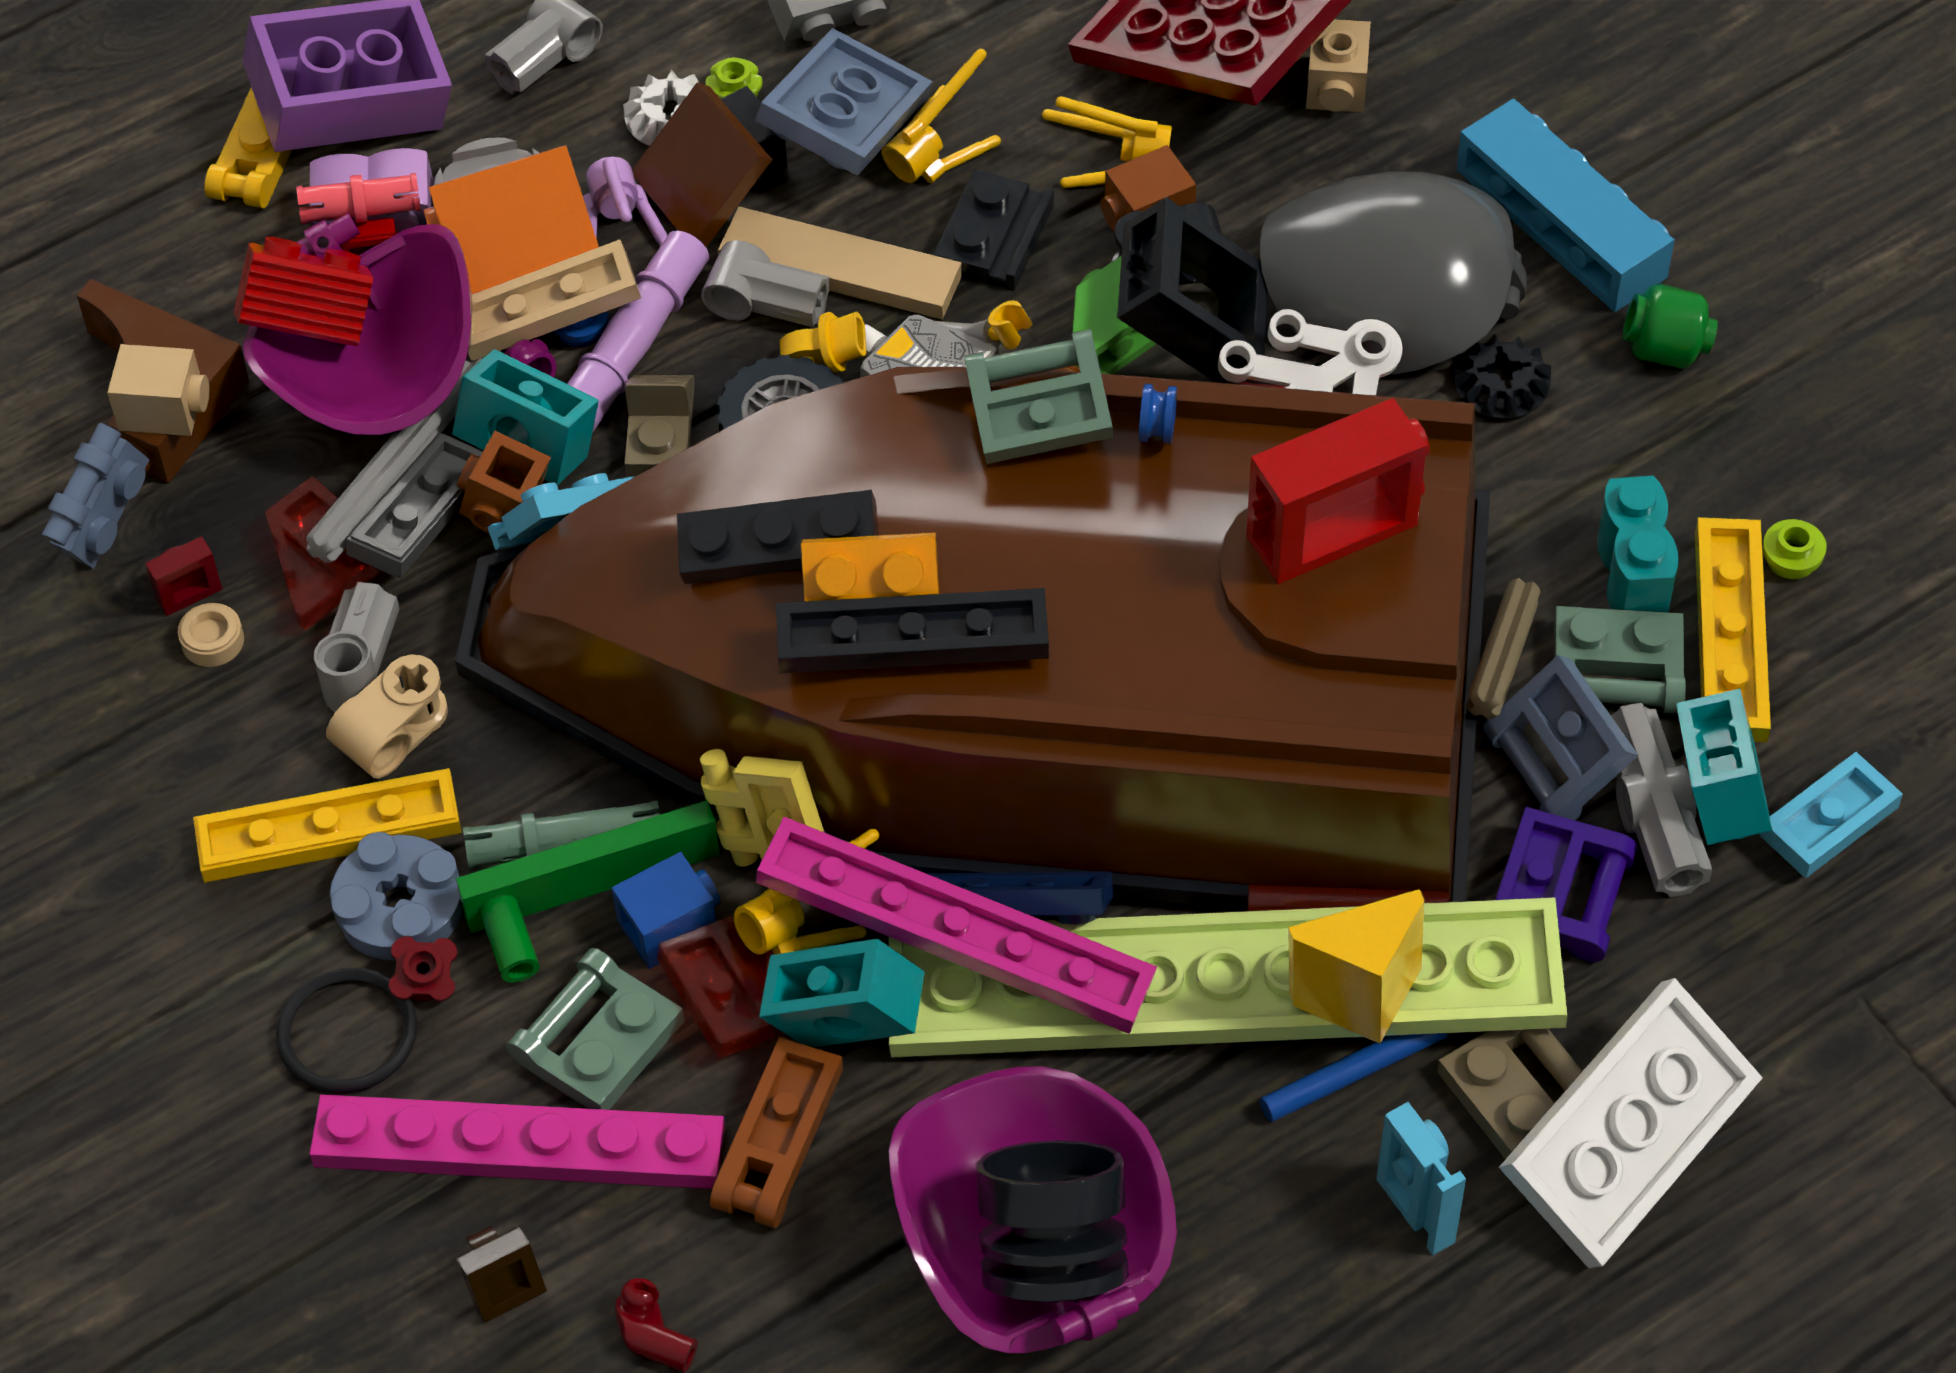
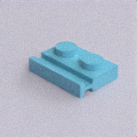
[487,473,634,550]
[1376,1102,1466,1256]

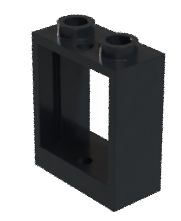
[1117,197,1268,383]

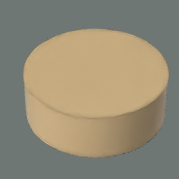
[178,603,244,667]

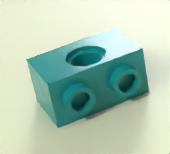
[452,349,599,486]
[759,939,925,1047]

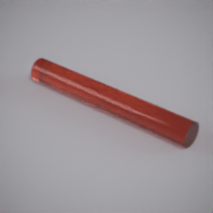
[1248,885,1449,911]

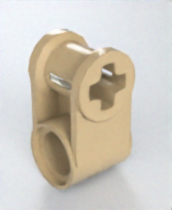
[326,654,448,779]

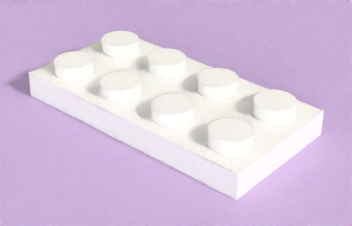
[1499,978,1763,1268]

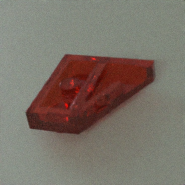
[265,476,382,630]
[657,915,779,1059]

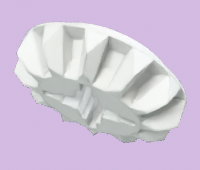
[623,69,699,146]

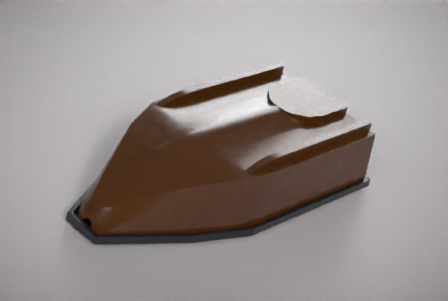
[455,367,1490,911]

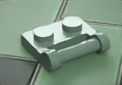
[964,329,1114,464]
[1554,606,1686,714]
[506,948,685,1110]

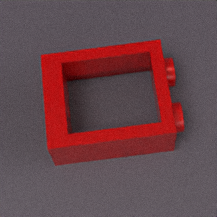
[1246,397,1430,584]

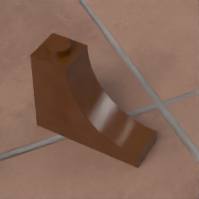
[76,279,250,484]

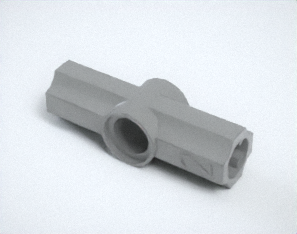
[1611,703,1712,897]

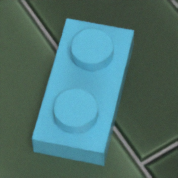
[1759,752,1903,878]

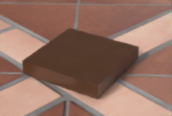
[632,82,772,247]

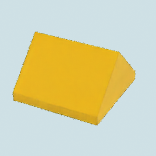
[1288,889,1424,1044]

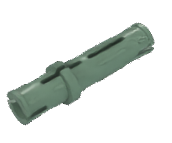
[463,800,660,869]

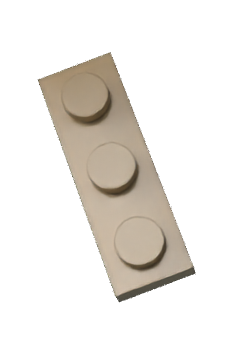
[468,240,641,361]

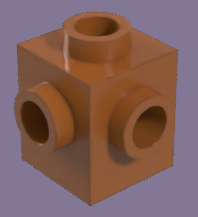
[456,431,551,533]

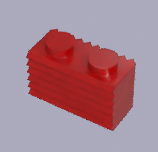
[233,237,373,347]

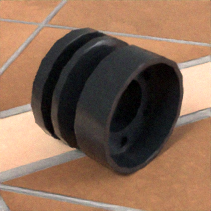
[976,1140,1129,1302]

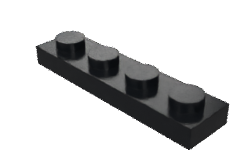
[776,588,1049,674]

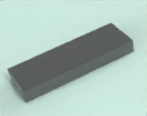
[346,432,483,579]

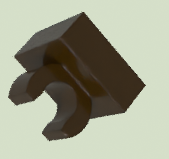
[457,1226,547,1323]

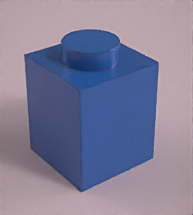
[611,852,721,969]

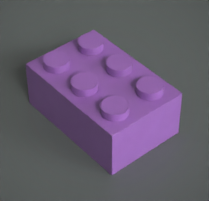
[242,0,452,152]

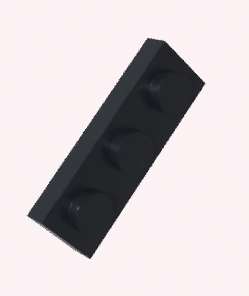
[677,489,878,584]

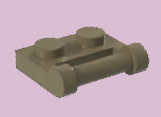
[1437,1029,1582,1159]

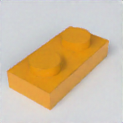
[801,533,939,601]

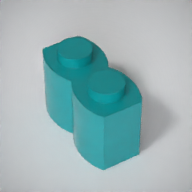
[1597,476,1678,613]

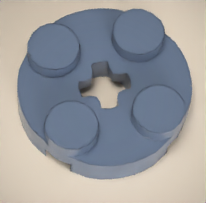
[330,832,463,960]

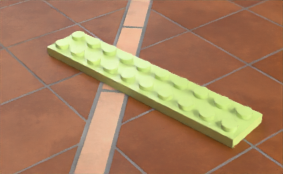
[889,898,1567,1057]

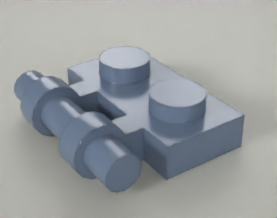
[42,423,150,569]

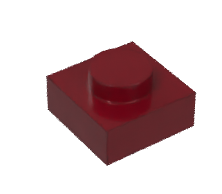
[145,536,223,617]

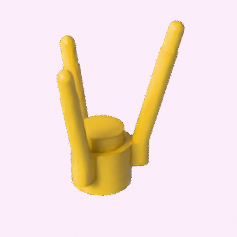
[881,49,1001,184]
[1042,96,1172,189]
[734,829,879,955]

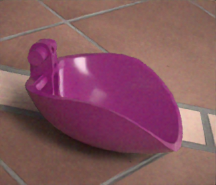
[243,213,473,435]
[889,1066,1177,1354]

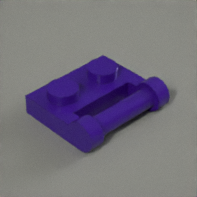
[1496,807,1638,962]

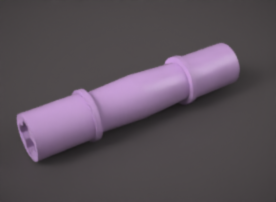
[567,231,709,432]

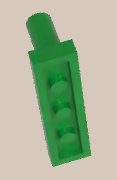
[455,800,720,983]

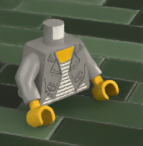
[856,300,1032,378]

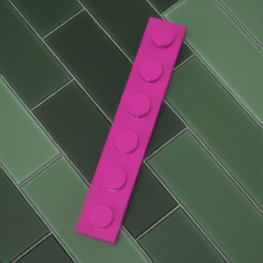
[756,817,1157,1034]
[310,1095,725,1189]

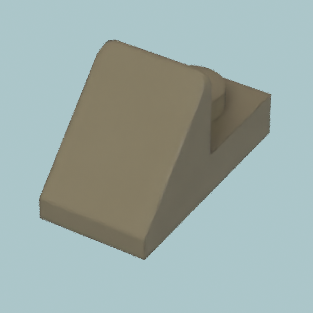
[625,375,695,478]

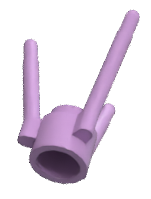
[583,156,668,246]

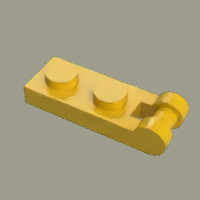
[204,87,292,208]

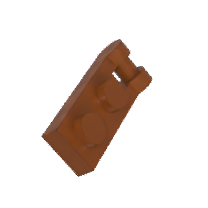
[710,1037,843,1229]

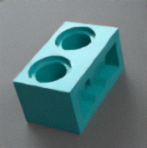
[1676,689,1773,845]

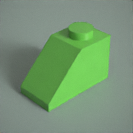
[1073,256,1156,374]

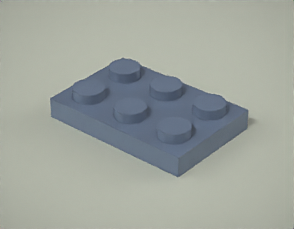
[755,28,933,176]

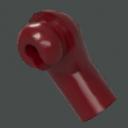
[615,1278,698,1372]

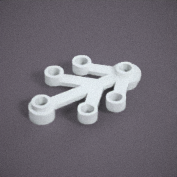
[1218,309,1403,395]

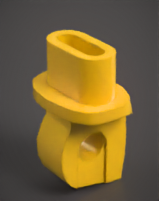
[779,312,867,374]

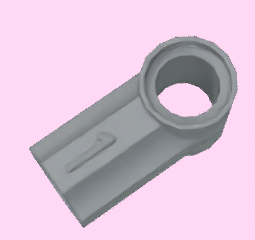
[485,0,603,95]
[701,240,830,327]
[314,582,399,712]

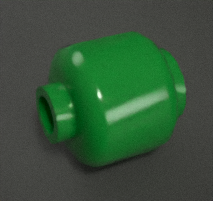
[1623,284,1718,369]

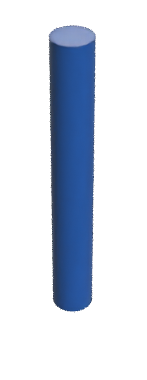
[1259,1033,1447,1123]

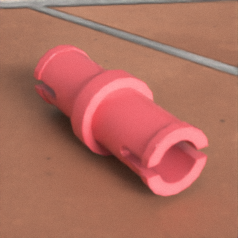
[296,173,421,225]

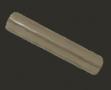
[1466,578,1541,720]

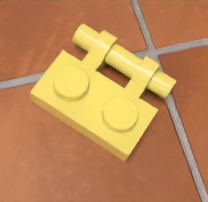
[700,749,825,866]

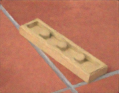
[718,207,962,320]

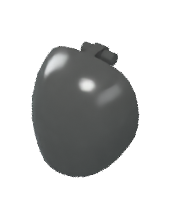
[1260,171,1527,374]

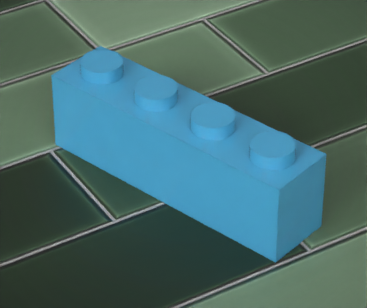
[1456,98,1675,312]

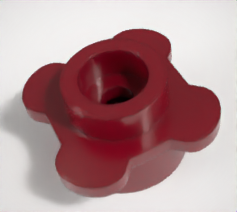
[389,936,457,1002]

